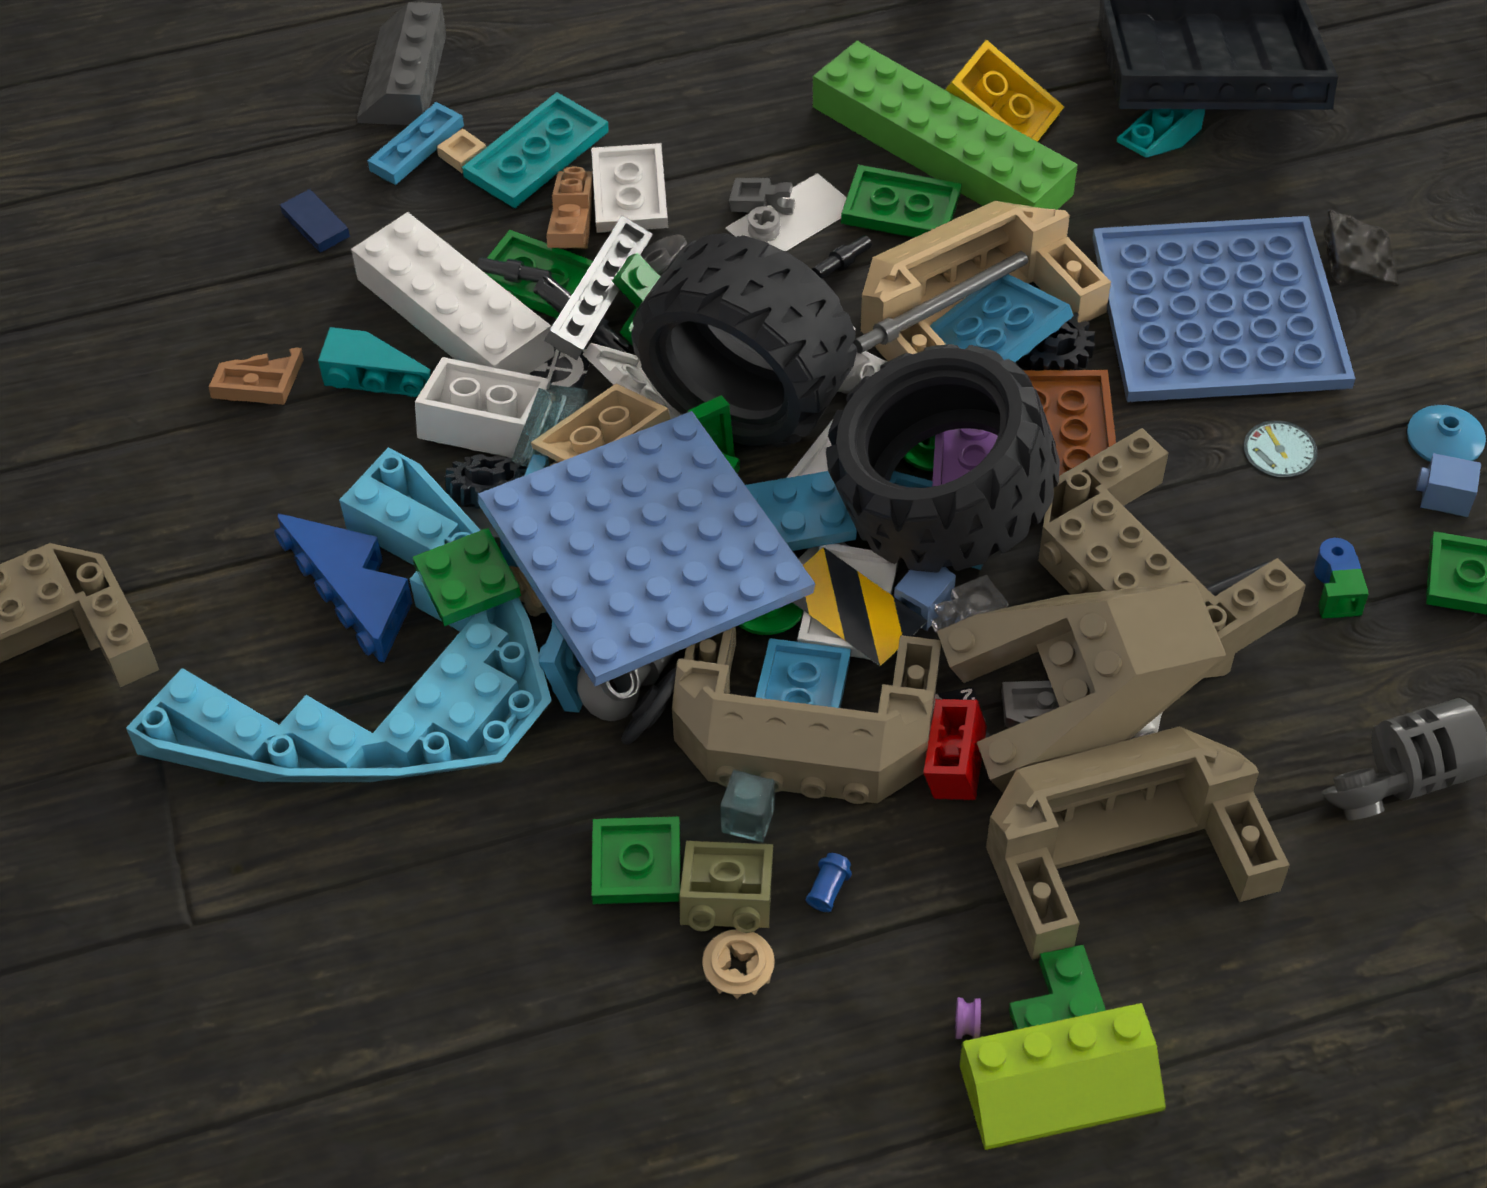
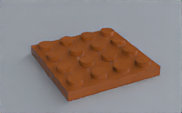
[1023,370,1116,476]

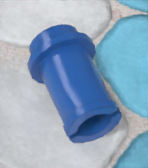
[806,853,852,912]

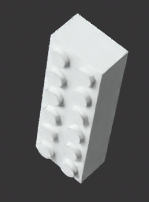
[351,212,555,374]

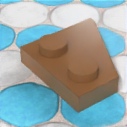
[209,348,303,405]

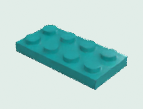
[462,92,609,208]

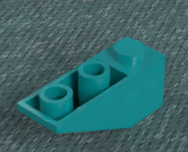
[1117,109,1205,157]
[318,327,431,397]

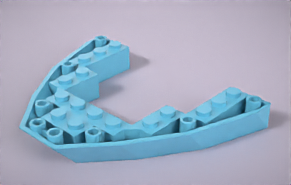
[126,447,552,782]

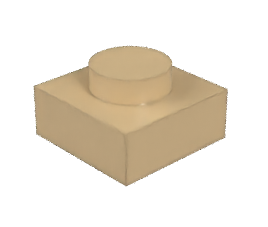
[437,129,487,173]

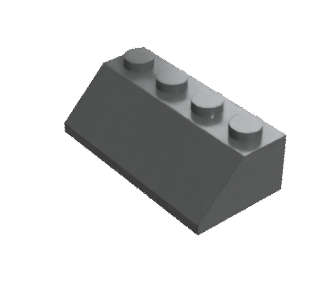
[357,2,446,125]

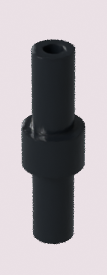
[811,235,872,279]
[477,257,551,283]

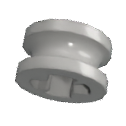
[748,206,780,242]

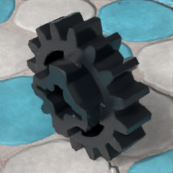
[1018,312,1095,370]
[445,454,527,509]

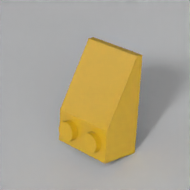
[945,40,1064,142]

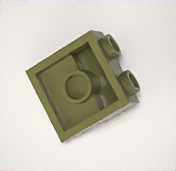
[680,841,773,933]

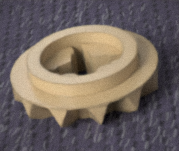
[703,929,774,999]

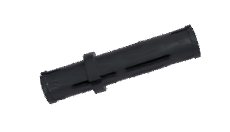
[533,274,632,353]

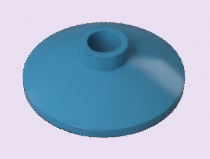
[1407,405,1486,462]

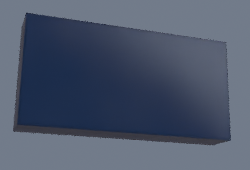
[280,189,350,253]

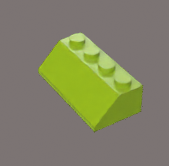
[960,1003,1166,1150]

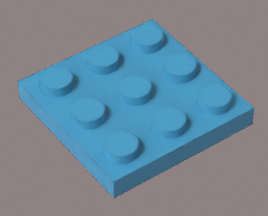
[930,274,1074,363]

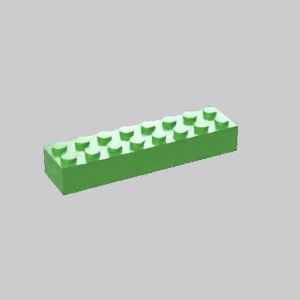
[813,41,1078,210]

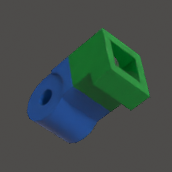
[1314,538,1369,619]

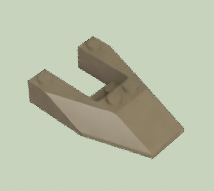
[937,581,1228,793]

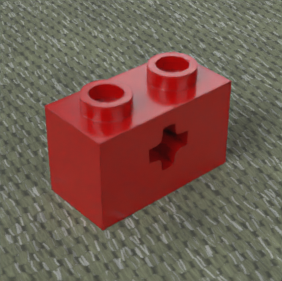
[923,699,987,800]

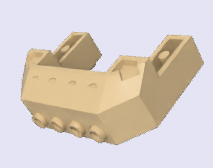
[861,201,1111,361]

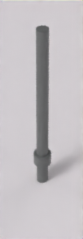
[853,251,1028,354]

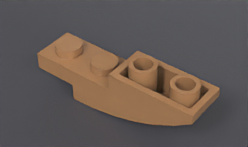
[547,167,593,248]

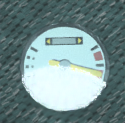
[1244,421,1317,477]

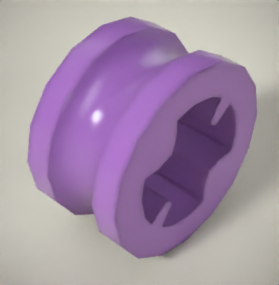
[955,997,981,1039]

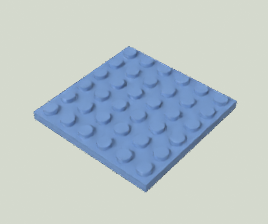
[1092,216,1355,402]
[478,411,815,686]

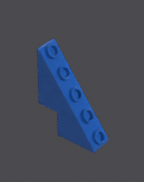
[274,514,412,662]

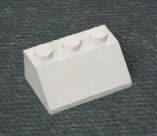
[415,357,550,461]

